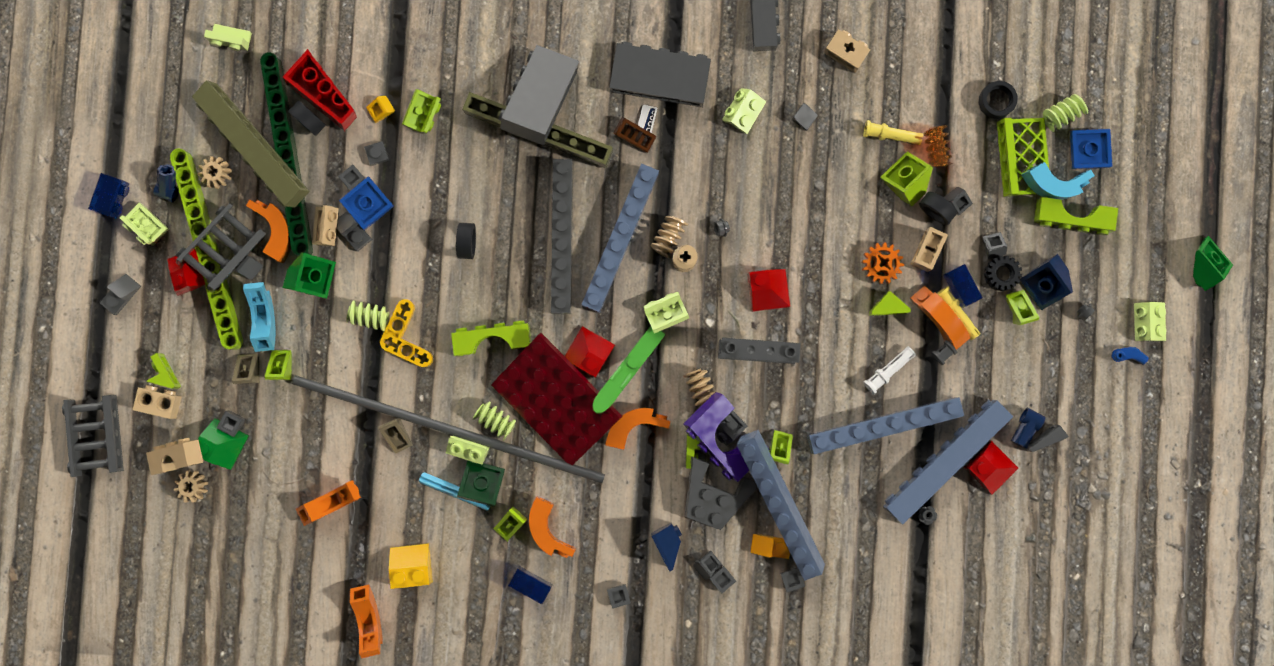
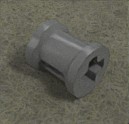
[931,340,958,365]

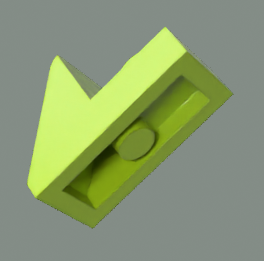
[1005,290,1040,325]
[146,353,181,389]
[686,434,701,469]

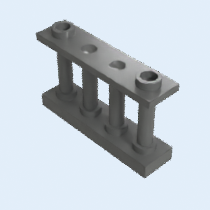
[176,203,266,293]
[718,338,801,364]
[62,395,124,477]

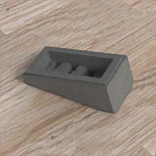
[1024,425,1069,452]

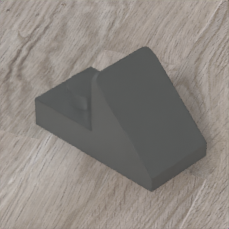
[337,211,373,252]
[100,274,141,315]

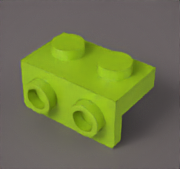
[401,89,441,134]

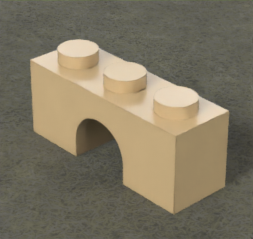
[146,438,203,475]

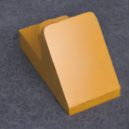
[750,534,790,559]

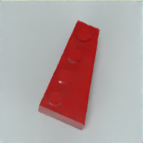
[283,49,357,131]

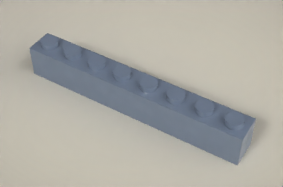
[581,163,659,314]
[807,397,964,454]
[883,400,1013,525]
[737,429,825,581]

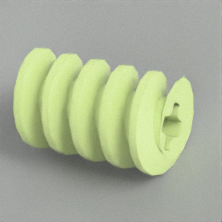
[1043,94,1088,132]
[346,300,389,331]
[472,401,516,441]

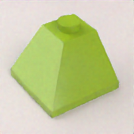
[880,151,933,206]

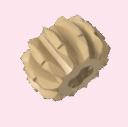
[198,156,232,189]
[174,470,208,503]

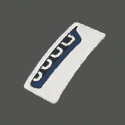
[636,105,657,141]

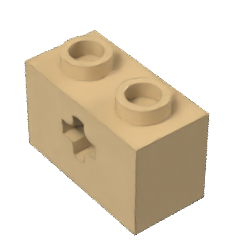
[824,29,871,73]

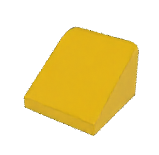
[366,96,395,123]

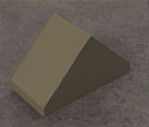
[232,353,260,385]
[378,419,413,453]

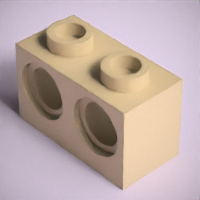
[910,227,948,272]
[133,385,182,419]

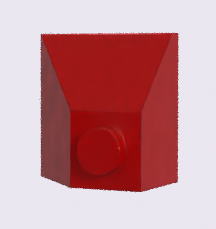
[167,249,205,296]
[747,269,790,312]
[565,326,615,378]
[964,441,1019,495]

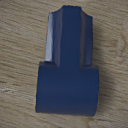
[153,164,179,202]
[1010,407,1045,449]

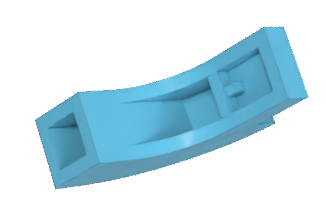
[1022,162,1095,200]
[243,282,276,352]

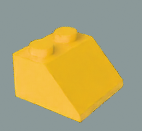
[389,543,433,589]

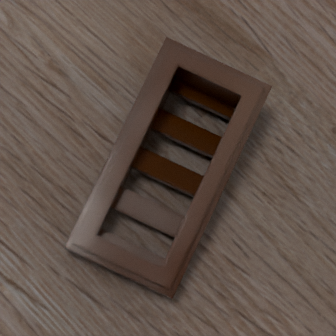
[613,117,657,153]

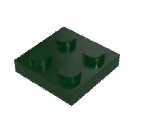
[457,460,505,507]

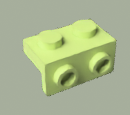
[204,24,252,51]
[722,88,766,134]
[120,203,169,246]
[643,292,689,334]
[1134,302,1167,341]
[446,436,490,465]

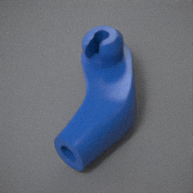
[1111,347,1149,365]

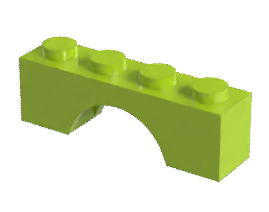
[1034,197,1118,235]
[451,321,531,357]

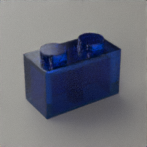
[88,173,130,219]
[943,264,983,308]
[508,566,553,604]

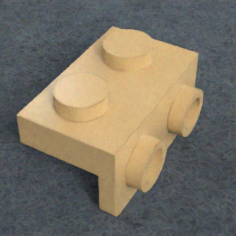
[312,205,339,246]

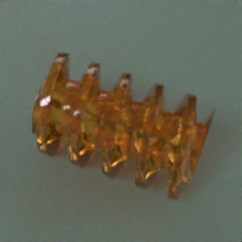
[923,125,953,167]

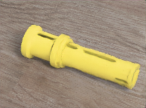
[863,120,923,145]
[937,286,981,341]

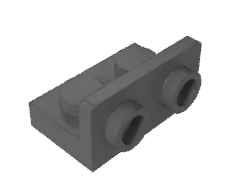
[715,411,748,446]

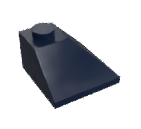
[1019,254,1073,310]
[651,522,682,572]

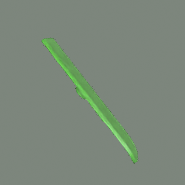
[592,326,666,413]

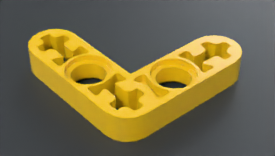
[380,299,433,367]

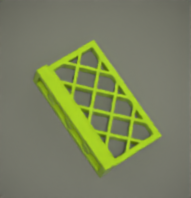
[997,118,1049,197]

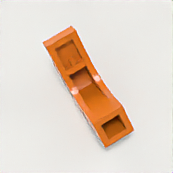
[246,199,291,263]
[910,286,970,350]
[605,408,671,450]
[296,480,361,526]
[529,496,576,558]
[350,584,383,659]

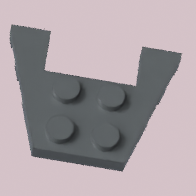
[685,456,758,530]

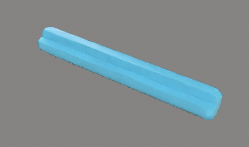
[419,472,491,510]

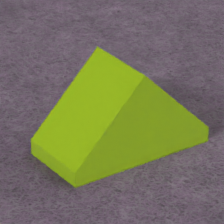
[869,291,911,316]
[265,350,292,380]
[769,430,793,464]
[493,506,527,542]

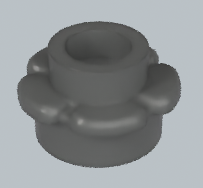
[714,218,730,237]
[1077,304,1095,321]
[918,506,937,525]

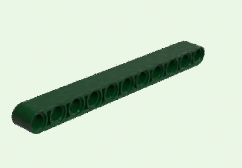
[260,52,313,256]

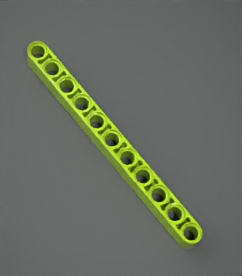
[170,148,243,350]

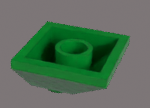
[1193,236,1233,291]
[282,253,336,299]
[198,418,249,470]

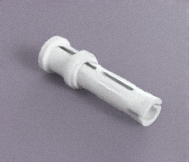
[863,346,916,395]

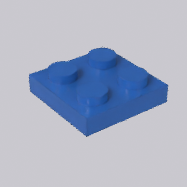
[1070,129,1112,169]
[339,176,394,230]

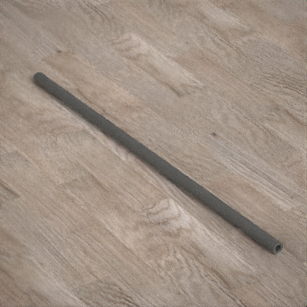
[292,375,605,483]

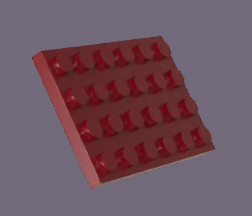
[491,333,623,466]

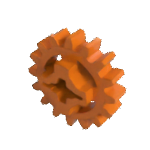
[861,242,904,284]

